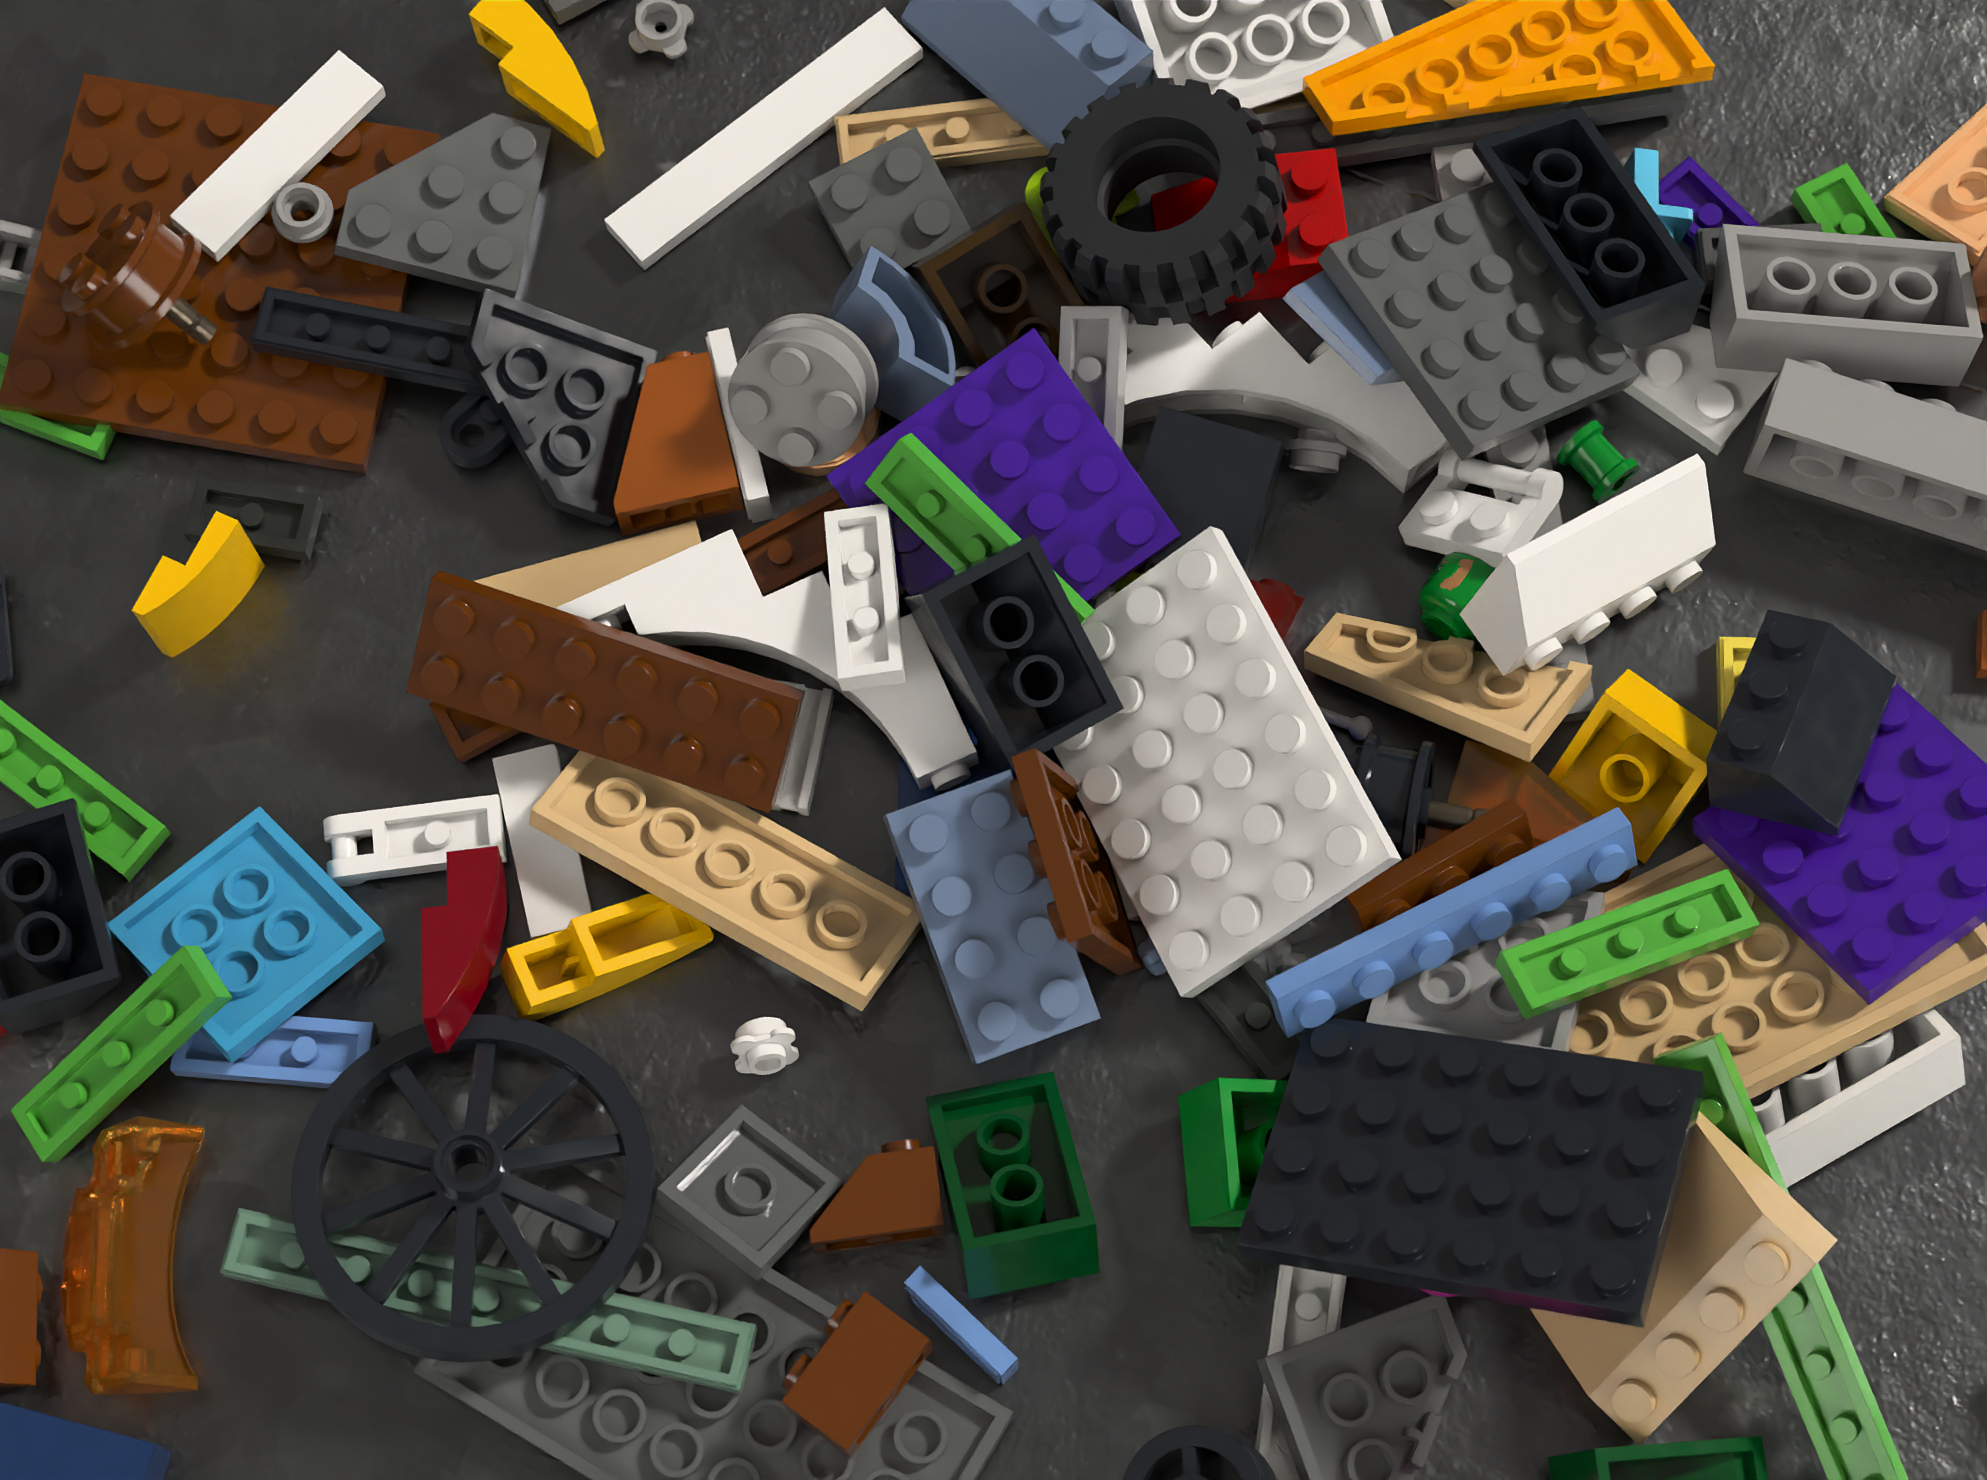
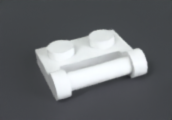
[1398,447,1563,568]

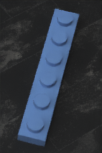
[1265,807,1638,1038]

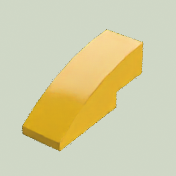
[469,0,605,158]
[498,893,714,1021]

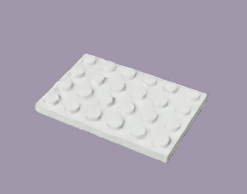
[1053,526,1402,998]

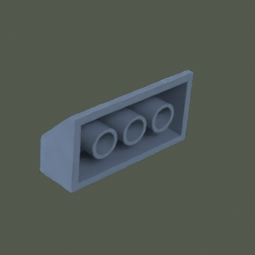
[901,0,1153,151]

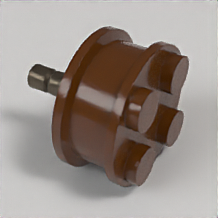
[58,201,217,349]

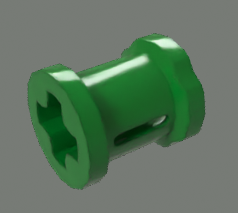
[1556,420,1640,504]

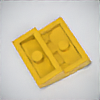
[132,511,265,658]

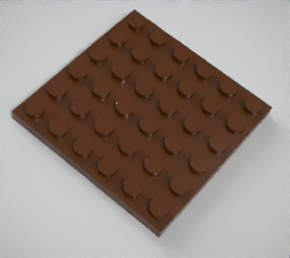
[0,73,441,474]

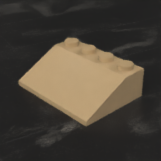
[1530,1111,1837,1445]

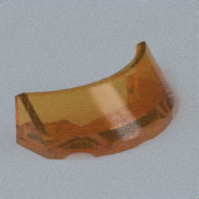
[61,1116,205,1395]

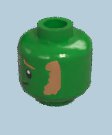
[1418,552,1496,643]

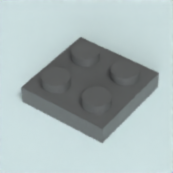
[808,127,971,272]
[655,1105,844,1281]

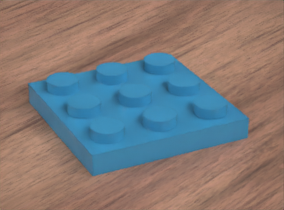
[108,806,385,1063]

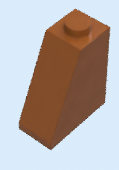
[613,351,744,536]

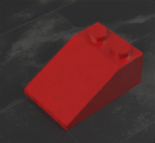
[1151,148,1349,304]

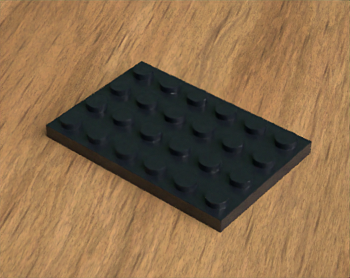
[1235,1017,1705,1328]

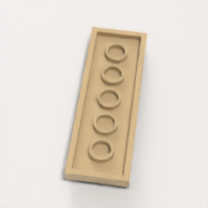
[529,750,922,1011]

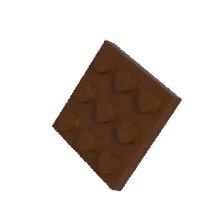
[1009,748,1143,976]

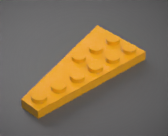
[1302,0,1715,136]

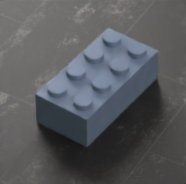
[883,770,1101,1064]

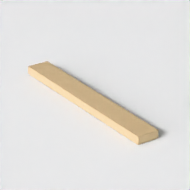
[834,93,1311,168]

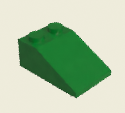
[1178,1077,1288,1227]

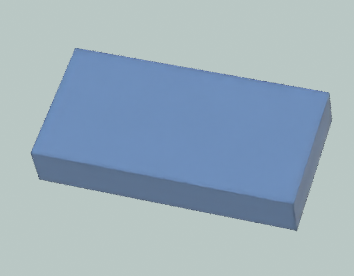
[904,1266,1019,1385]

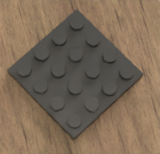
[1317,182,1642,461]

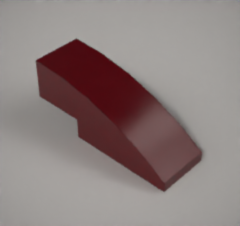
[421,846,508,1054]

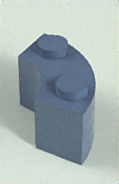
[828,246,955,421]

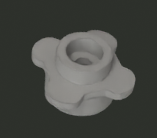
[628,0,694,59]

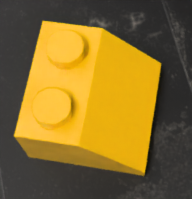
[1540,669,1718,864]

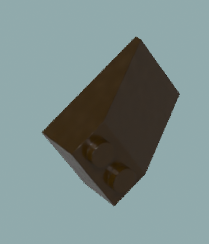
[911,202,1085,369]

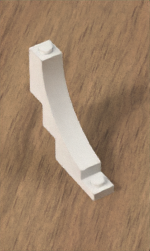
[556,529,979,791]

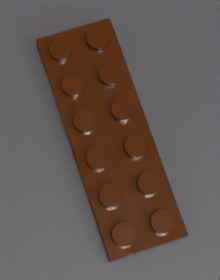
[406,570,805,813]

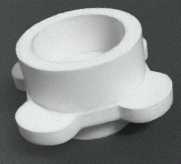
[730,1017,799,1075]

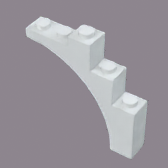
[1123,312,1451,494]

